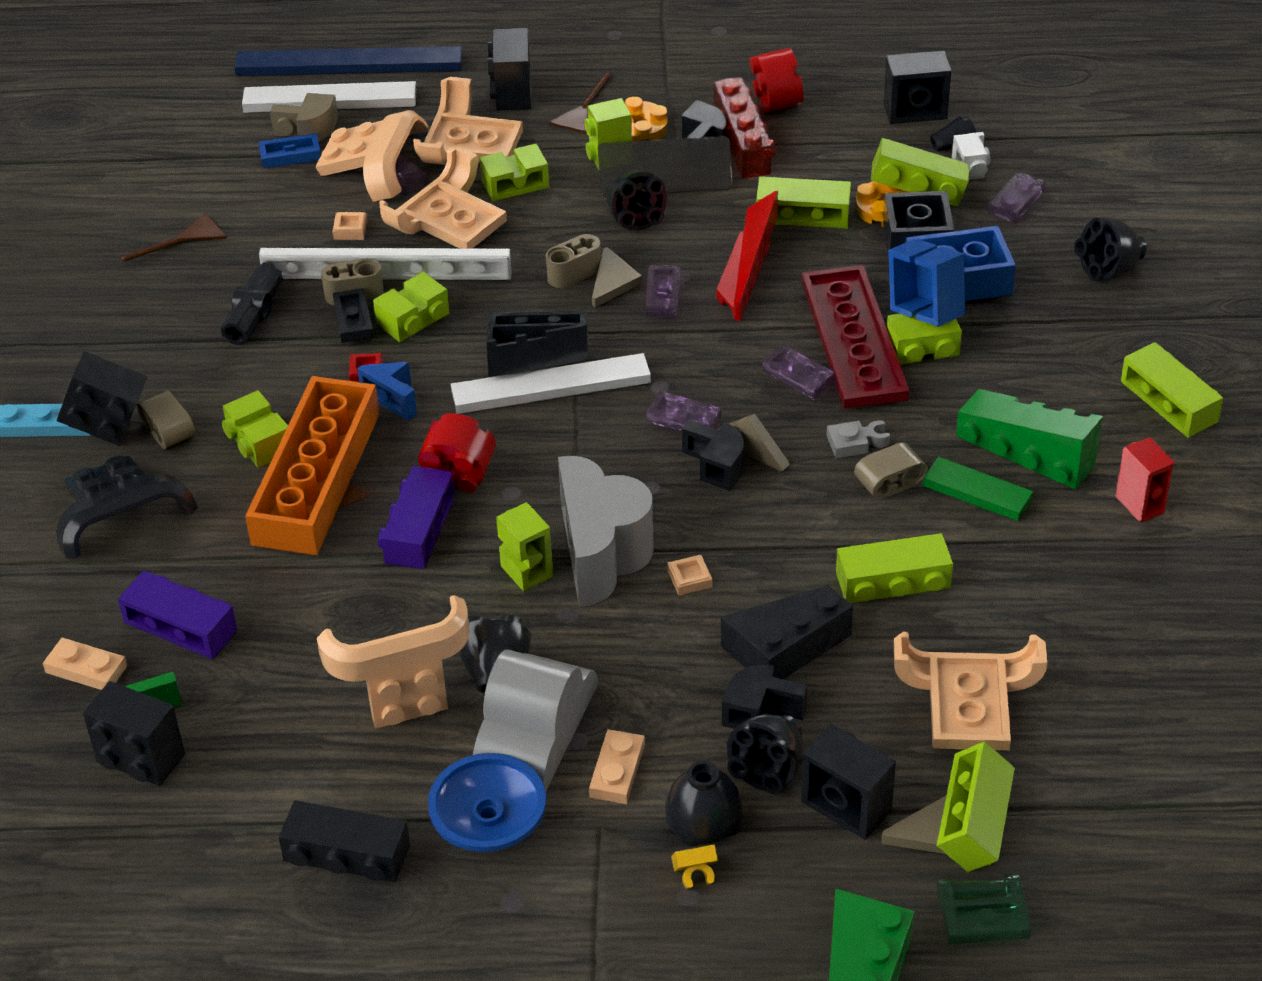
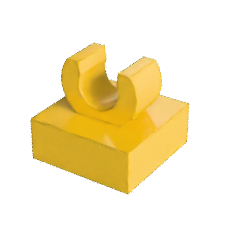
[671,844,718,889]

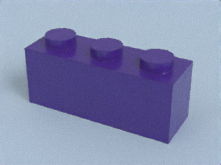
[378,466,455,569]
[118,570,237,659]

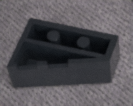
[486,311,588,378]
[721,585,853,679]

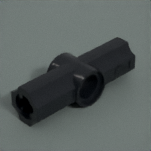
[221,262,283,345]

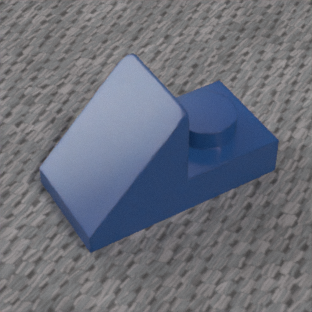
[358,362,417,421]

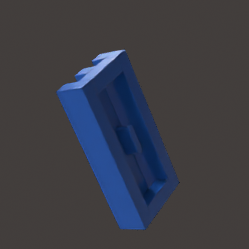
[258,133,321,168]

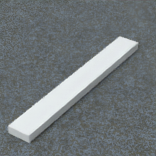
[259,248,512,280]

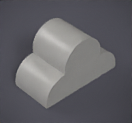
[558,456,654,607]
[473,649,598,792]

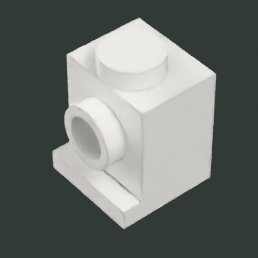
[952,132,990,180]

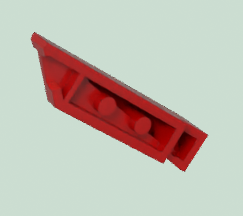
[716,191,778,321]

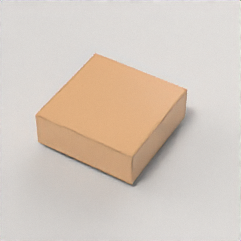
[332,212,367,240]
[667,555,712,596]

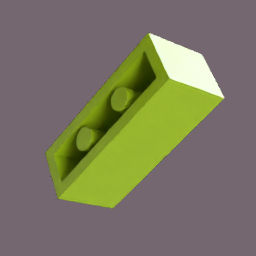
[871,138,969,207]
[756,177,851,229]
[1121,342,1223,438]
[836,533,953,603]
[936,741,1015,872]

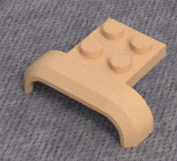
[413,77,523,165]
[316,110,430,202]
[379,147,507,249]
[317,595,470,729]
[894,632,1047,751]

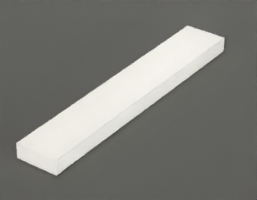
[242,81,417,113]
[451,353,651,414]

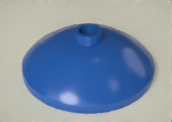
[428,753,546,852]

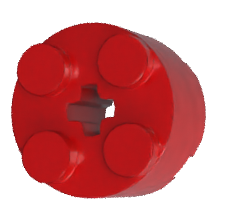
[749,48,804,114]
[418,413,496,493]

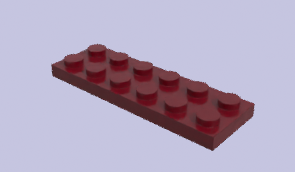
[801,265,909,409]

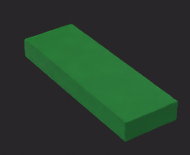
[923,456,1033,521]

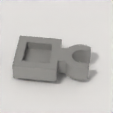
[827,420,890,458]

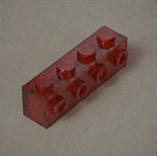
[713,77,776,179]

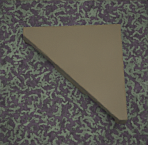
[592,247,642,307]
[716,414,790,472]
[881,796,946,854]

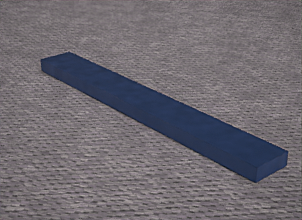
[234,46,462,76]

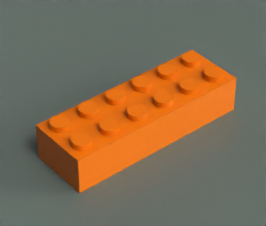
[245,376,380,556]

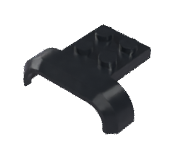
[56,456,198,558]

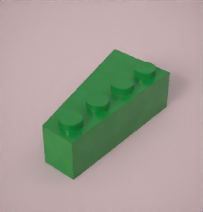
[956,389,1103,490]
[829,888,915,981]

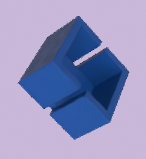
[888,238,965,327]

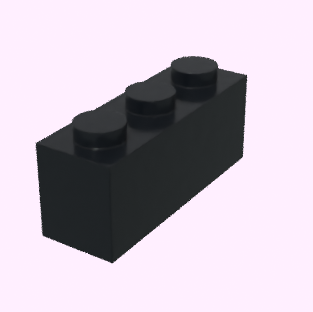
[278,800,410,882]

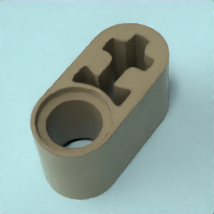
[546,234,601,288]
[321,258,384,305]
[137,391,196,449]
[854,442,928,499]

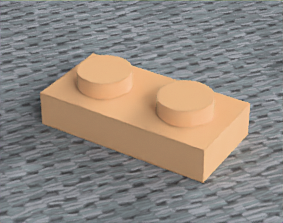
[43,638,127,690]
[589,729,645,804]

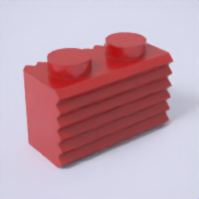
[1115,438,1175,523]

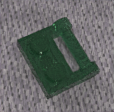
[937,874,1031,944]

